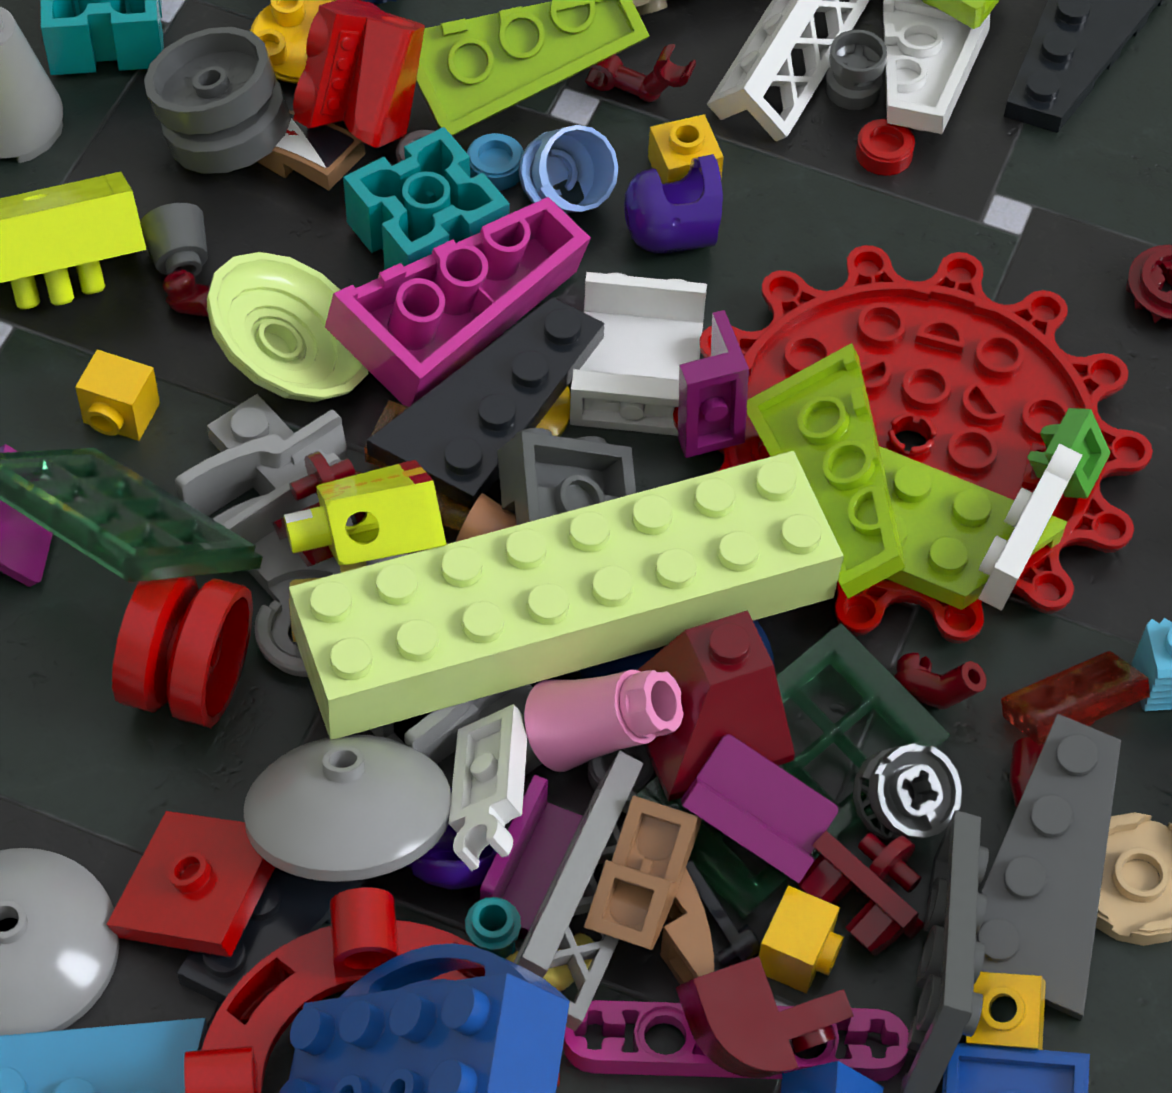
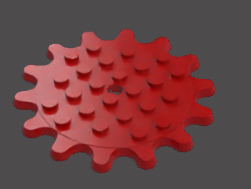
[673,245,1153,644]

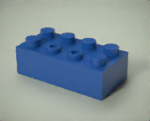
[279,943,570,1093]

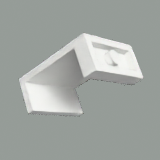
[570,272,707,436]

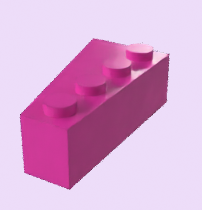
[325,197,591,408]

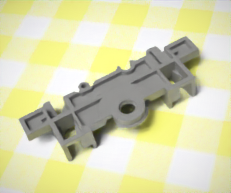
[175,394,542,776]

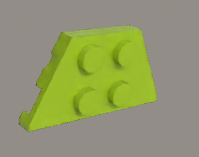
[879,446,1067,610]

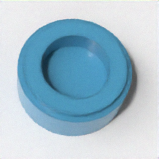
[467,133,524,191]

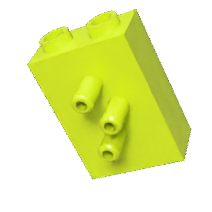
[0,172,146,310]

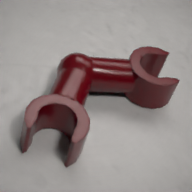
[585,44,696,103]

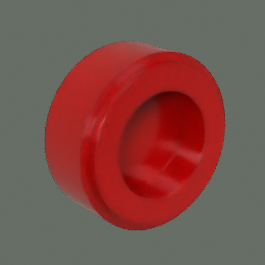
[856,119,915,176]

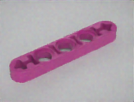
[563,1000,909,1082]

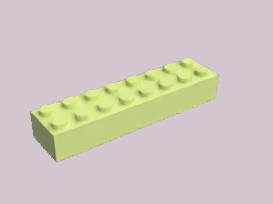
[289,451,844,740]

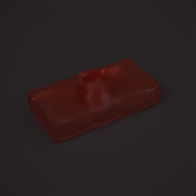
[1001,651,1150,746]

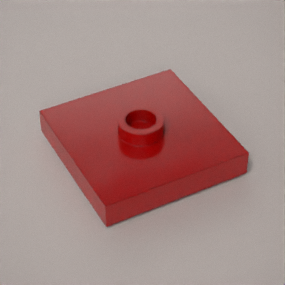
[106,811,275,957]

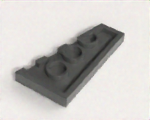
[976,714,1121,1020]
[900,810,989,1093]

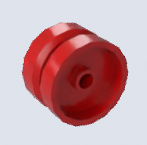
[112,563,253,728]

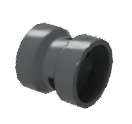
[825,30,887,110]

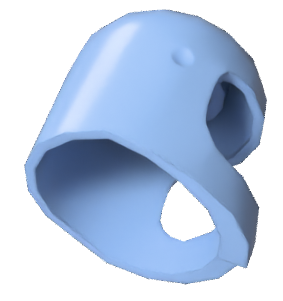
[519,125,619,213]

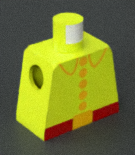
[284,460,447,565]

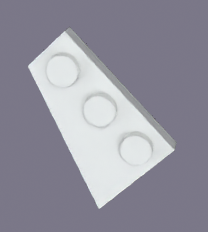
[883,0,991,134]

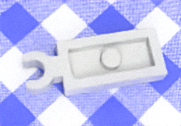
[978,443,1082,611]
[448,704,527,871]

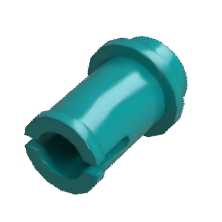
[465,897,521,959]

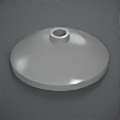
[244,735,451,882]
[0,848,120,1036]

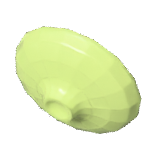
[207,252,368,402]

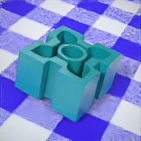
[40,0,164,75]
[343,127,510,270]

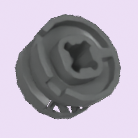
[853,743,962,841]

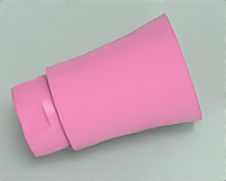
[524,670,684,772]

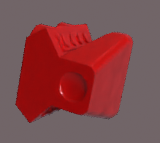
[293,0,425,148]

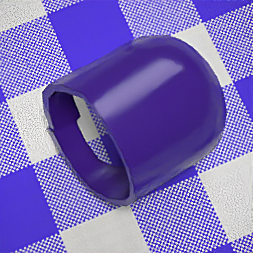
[624,154,723,253]

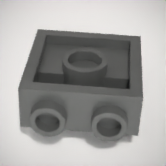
[497,428,636,525]

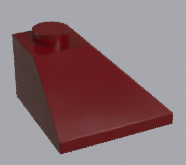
[637,610,795,802]

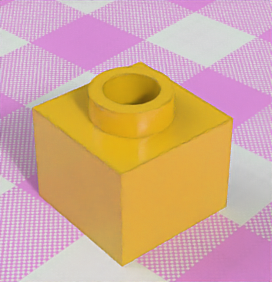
[648,114,724,184]
[75,349,160,441]
[759,885,844,994]
[966,972,1046,1050]

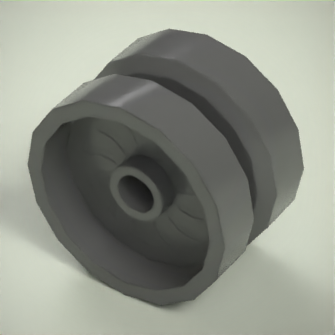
[144,27,291,174]

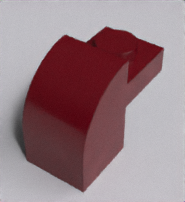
[675,956,854,1078]

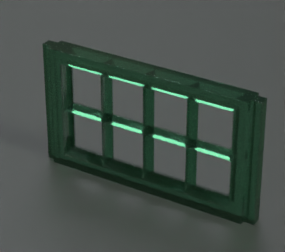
[0,448,263,582]
[635,623,951,920]

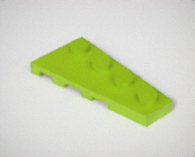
[416,0,650,136]
[747,343,906,599]

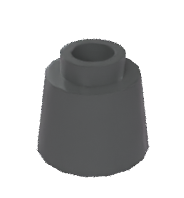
[140,203,208,277]

